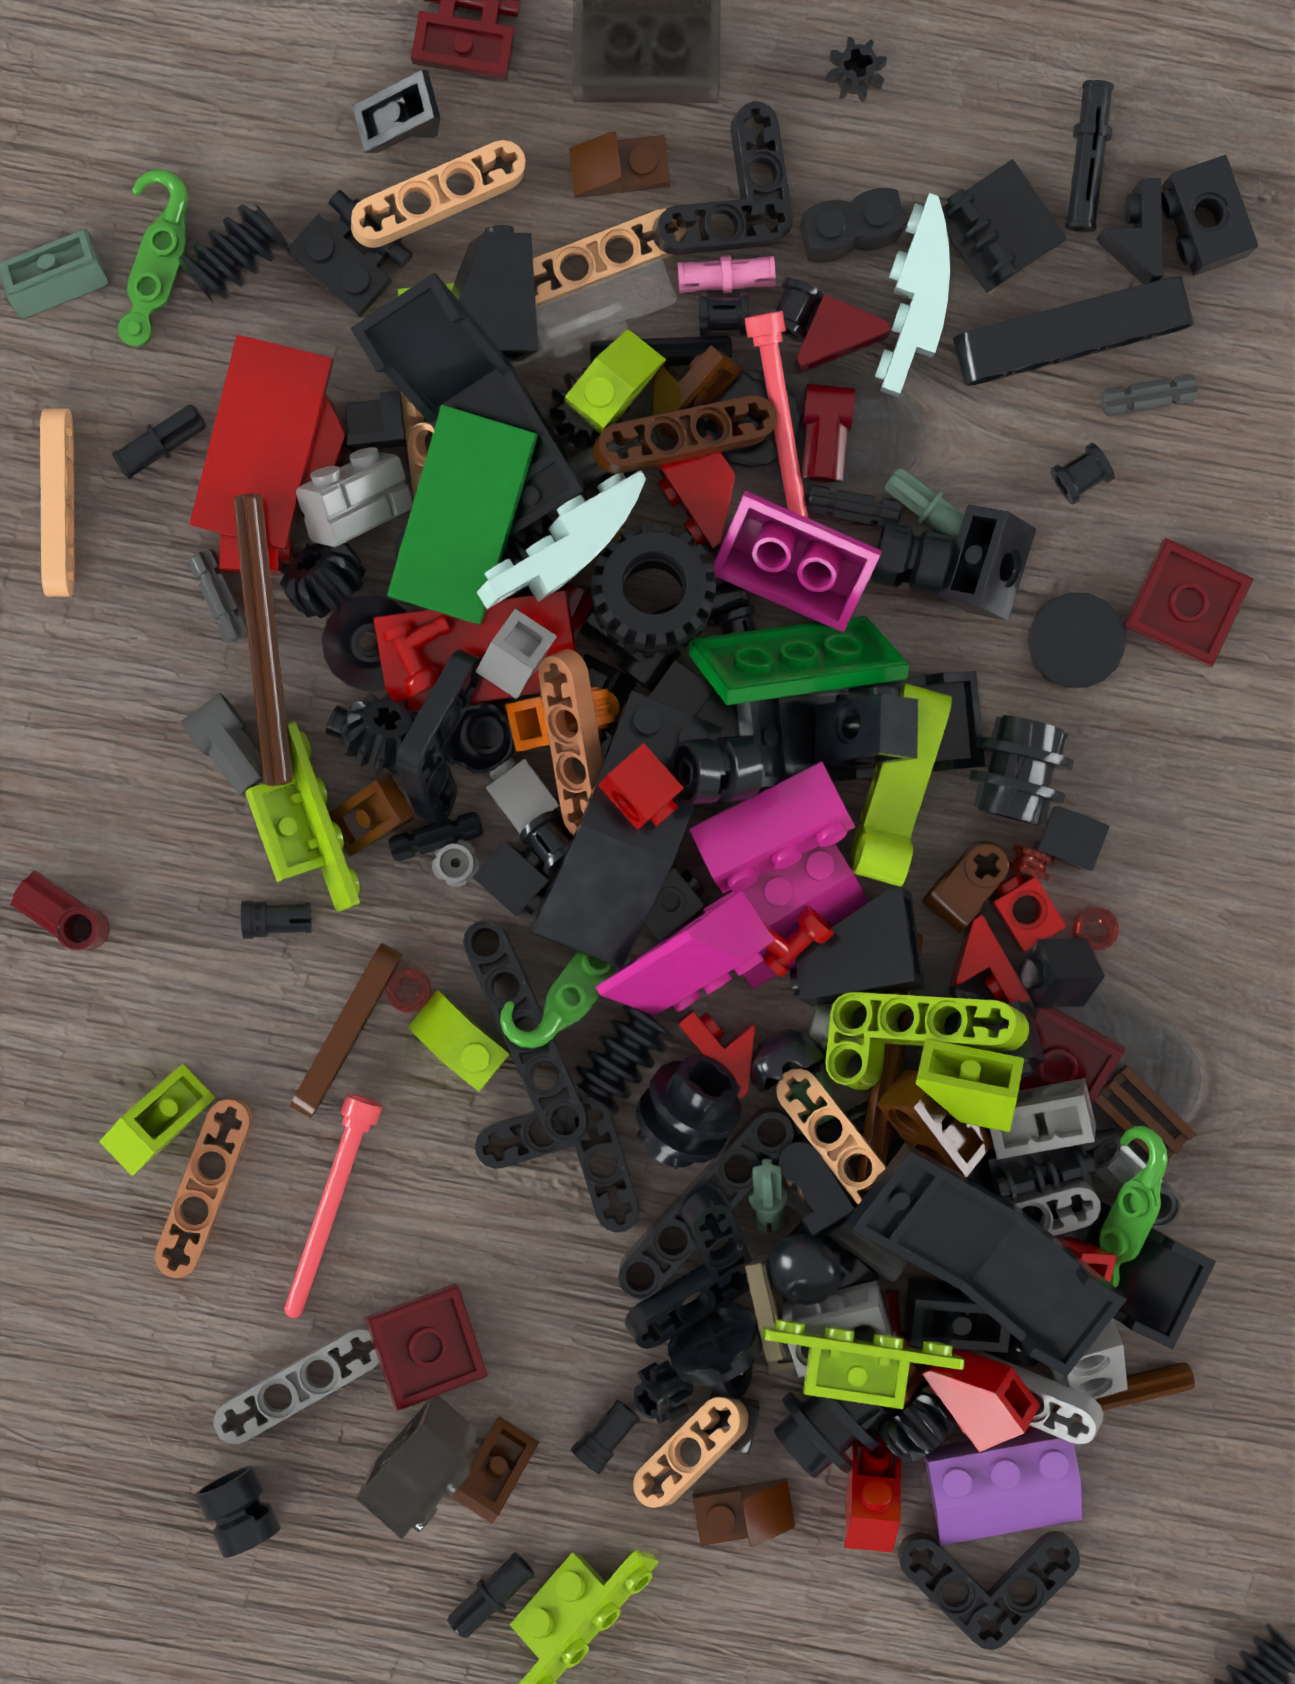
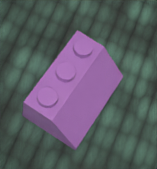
[924,1428,1082,1546]

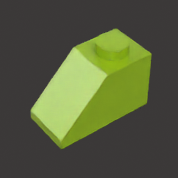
[565,329,666,434]
[408,989,510,1092]
[916,1038,1024,1132]
[99,1064,216,1177]

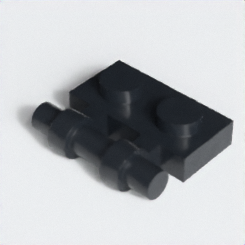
[286,190,413,317]

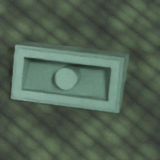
[0,228,108,319]

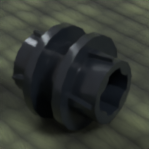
[968,715,1074,825]
[636,1054,742,1169]
[773,1392,888,1478]

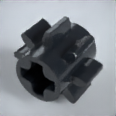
[826,37,887,102]
[634,1360,694,1424]

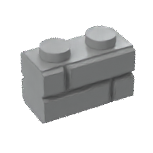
[295,447,413,547]

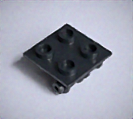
[942,159,1067,293]
[987,1144,1101,1236]

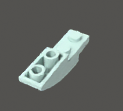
[875,193,950,397]
[477,470,646,609]

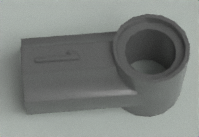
[181,693,263,795]
[1092,1136,1181,1229]

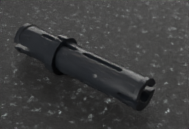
[1065,80,1114,232]

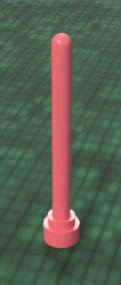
[744,311,809,519]
[284,1093,383,1318]

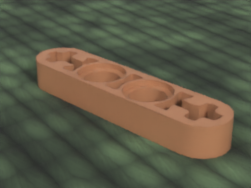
[538,649,603,835]
[154,1097,253,1278]

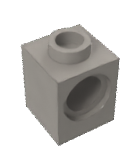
[476,609,557,699]
[486,757,560,833]

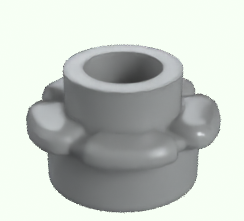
[432,840,479,887]
[808,1004,833,1051]

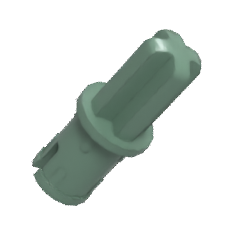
[885,468,964,545]
[749,1159,788,1235]

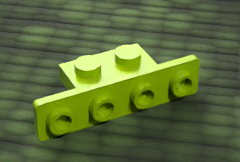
[245,721,360,912]
[762,1319,964,1409]
[509,1550,659,1684]

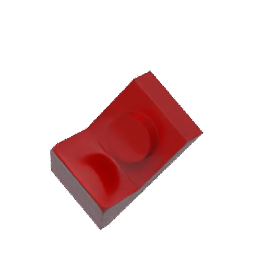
[950,914,1031,1004]
[678,1009,755,1099]

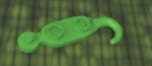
[118,169,188,348]
[500,952,616,1049]
[1099,1126,1168,1288]

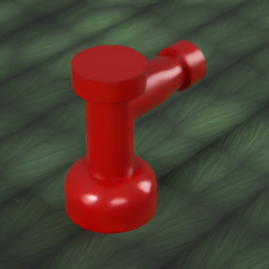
[382,614,452,698]
[762,905,835,977]

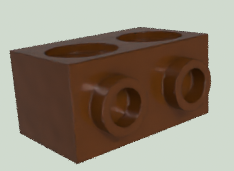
[877,1070,993,1177]

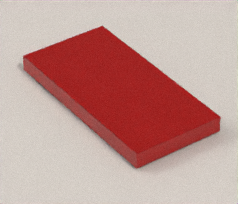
[189,334,334,550]
[373,589,577,711]

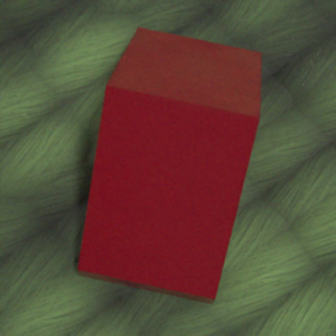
[794,294,891,374]

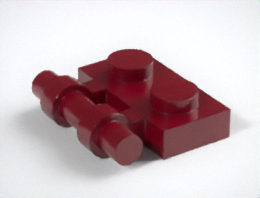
[411,0,521,80]

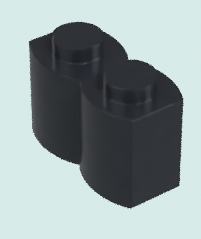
[799,188,906,263]

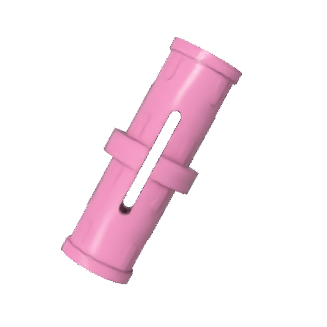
[677,255,776,294]

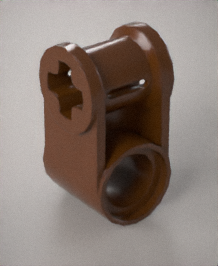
[921,841,1009,933]

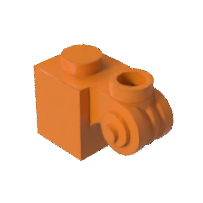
[505,687,619,752]

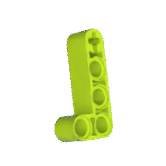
[849,683,952,887]
[826,992,1029,1090]

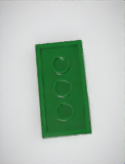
[387,405,538,625]
[688,615,909,705]

